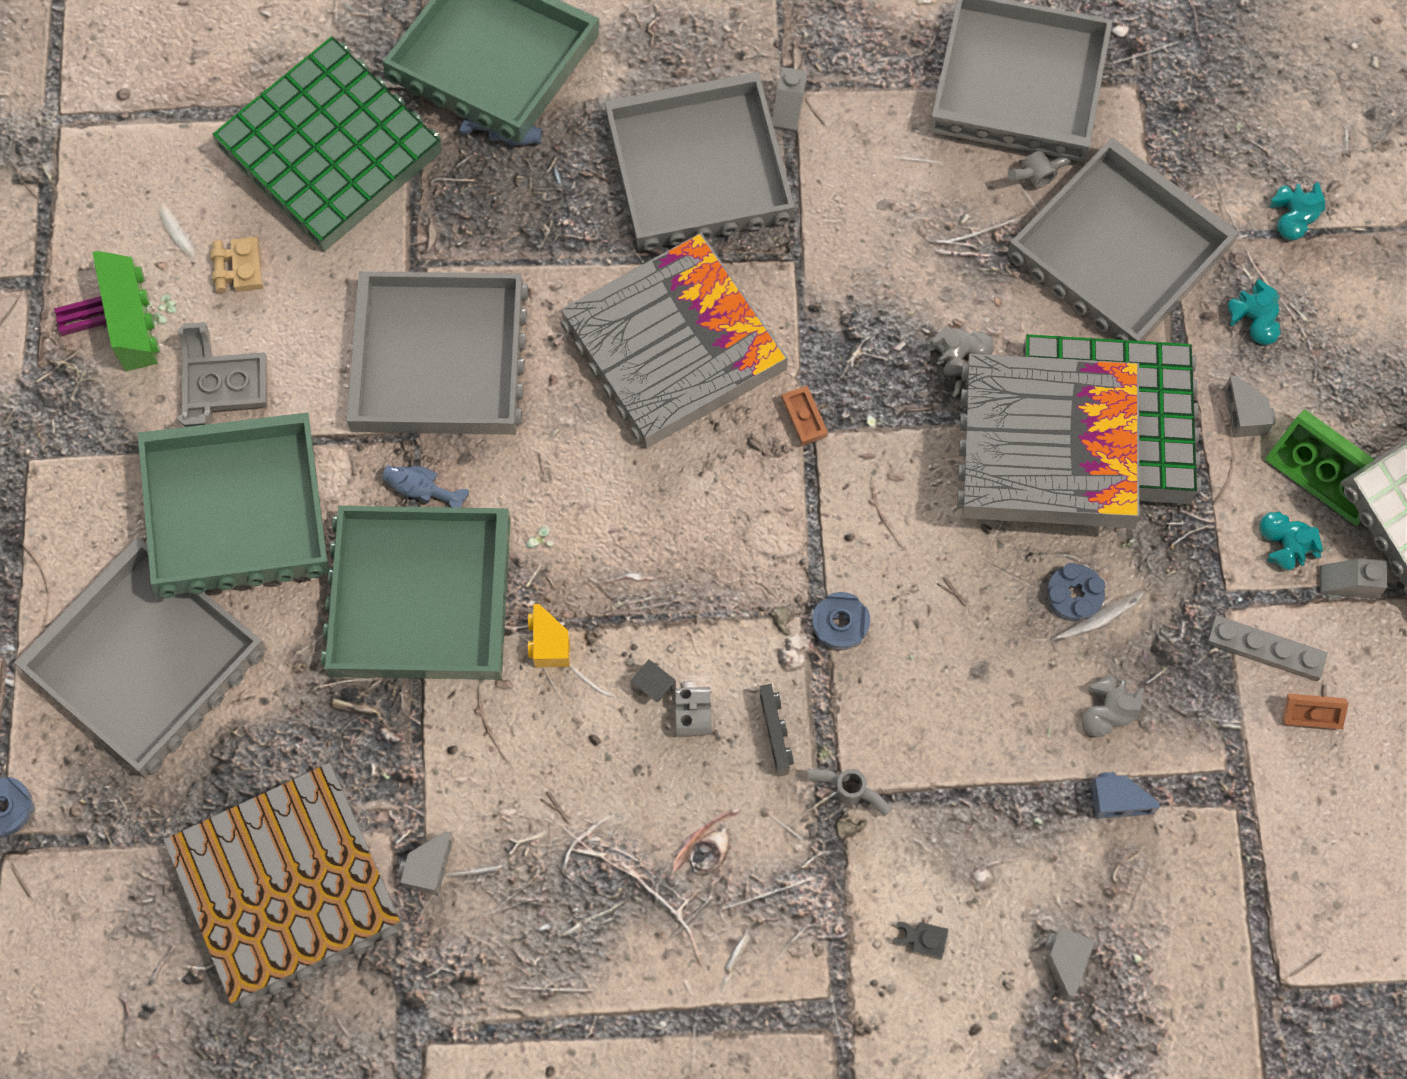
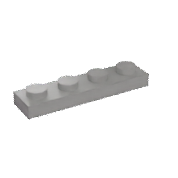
[1206,615,1328,682]

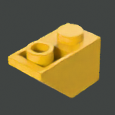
[528,604,570,668]

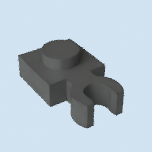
[892,921,948,960]

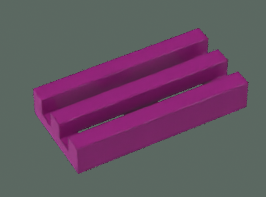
[54,296,107,336]

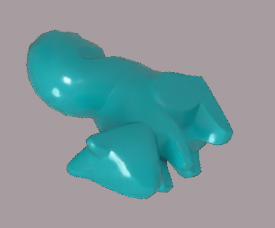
[1269,182,1325,240]
[1228,279,1281,345]
[1259,512,1323,571]

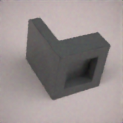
[630,659,676,702]

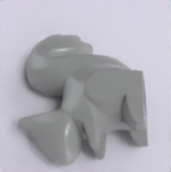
[926,326,994,377]
[1082,675,1144,737]

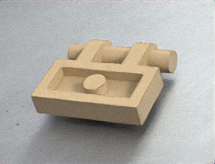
[210,236,263,293]

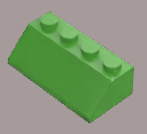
[92,251,160,371]
[1265,409,1375,526]

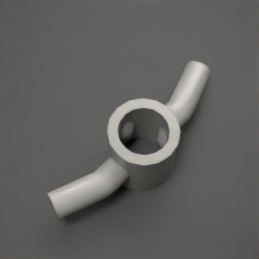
[1008,151,1074,188]
[807,768,892,817]

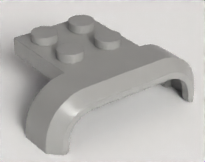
[177,322,268,427]

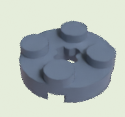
[1046,563,1105,622]
[812,592,870,650]
[0,777,35,838]

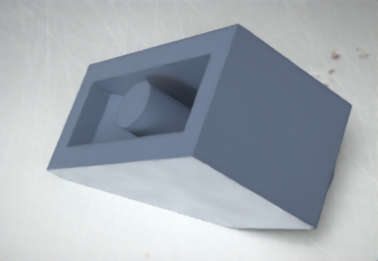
[1091,772,1160,819]

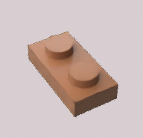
[781,386,828,446]
[1282,693,1348,729]

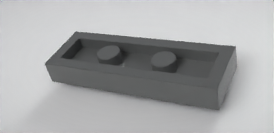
[759,684,794,777]

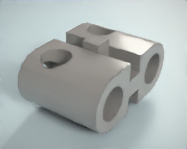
[675,687,712,736]

